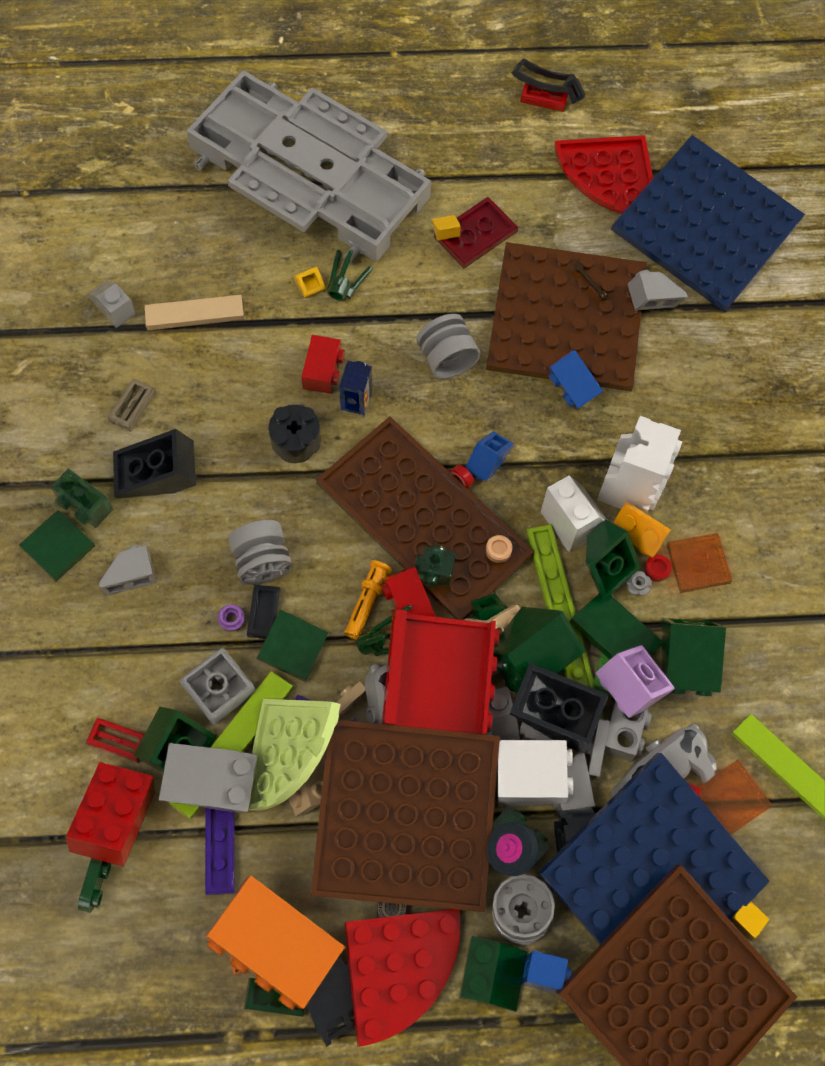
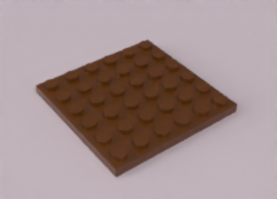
[486,242,647,392]
[311,720,500,912]
[555,864,797,1066]

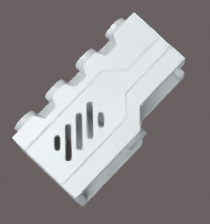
[597,416,682,514]

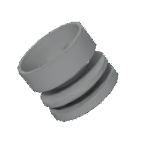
[416,314,481,379]
[227,520,293,585]
[492,874,555,946]

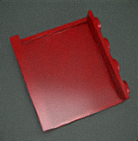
[382,609,499,735]

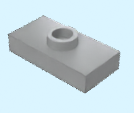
[585,719,610,777]

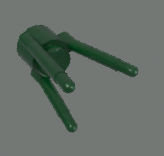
[326,250,373,301]
[357,605,412,657]

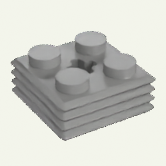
[180,648,256,724]

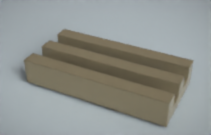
[108,378,156,432]

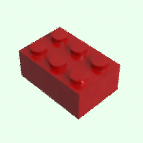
[66,762,155,867]

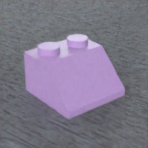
[596,645,675,718]

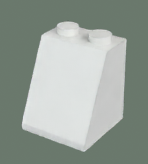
[541,475,607,553]
[498,740,573,808]

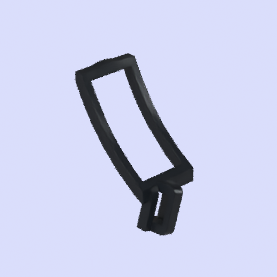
[511,58,586,104]

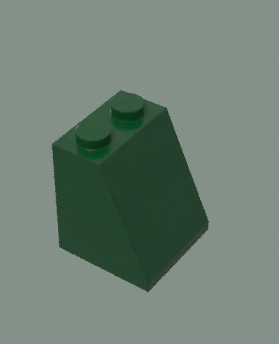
[493,607,586,693]
[662,618,726,696]

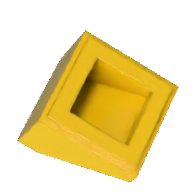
[432,215,461,241]
[293,266,326,298]
[731,902,770,941]

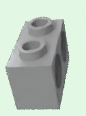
[604,699,652,761]

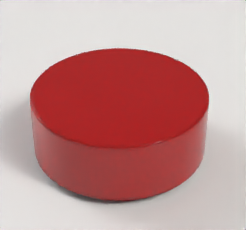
[450,465,474,489]
[644,554,672,582]

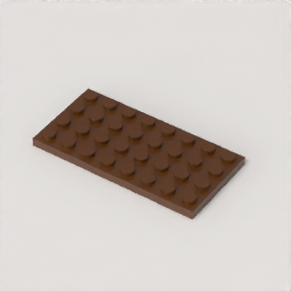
[316,416,534,620]

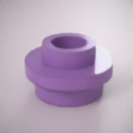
[218,605,245,631]

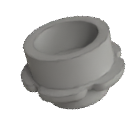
[626,571,652,596]

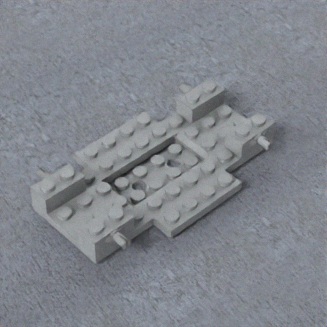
[186,70,431,263]

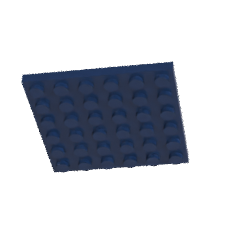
[611,135,805,312]
[538,753,769,945]

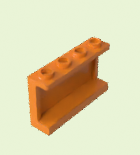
[204,875,345,1010]

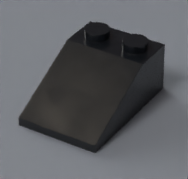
[113,429,196,498]
[509,663,608,754]

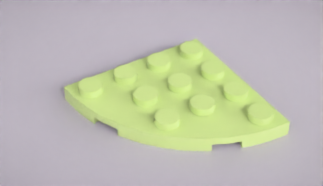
[248,699,341,811]

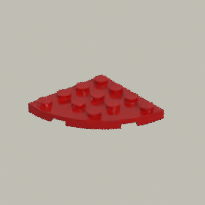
[554,135,653,214]
[344,909,460,1047]

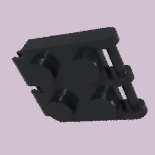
[305,955,355,1047]

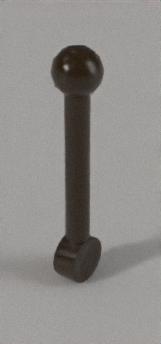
[573,262,608,301]

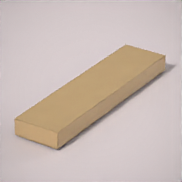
[144,295,244,330]

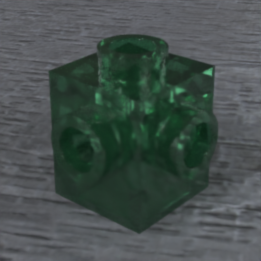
[415,545,456,586]

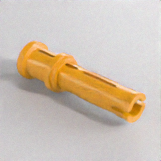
[344,560,392,640]

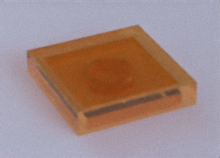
[666,533,732,593]
[698,759,772,835]

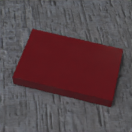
[434,197,518,269]

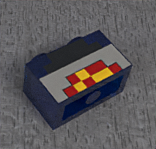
[339,360,373,416]

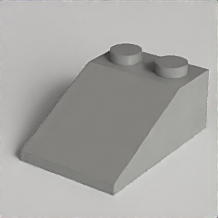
[158,743,257,814]

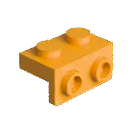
[613,502,671,557]

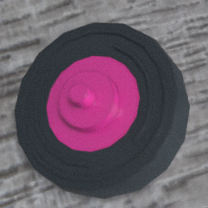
[486,822,539,877]

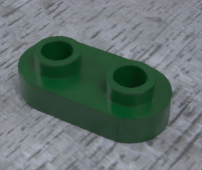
[78,858,112,913]

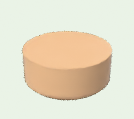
[486,535,512,563]

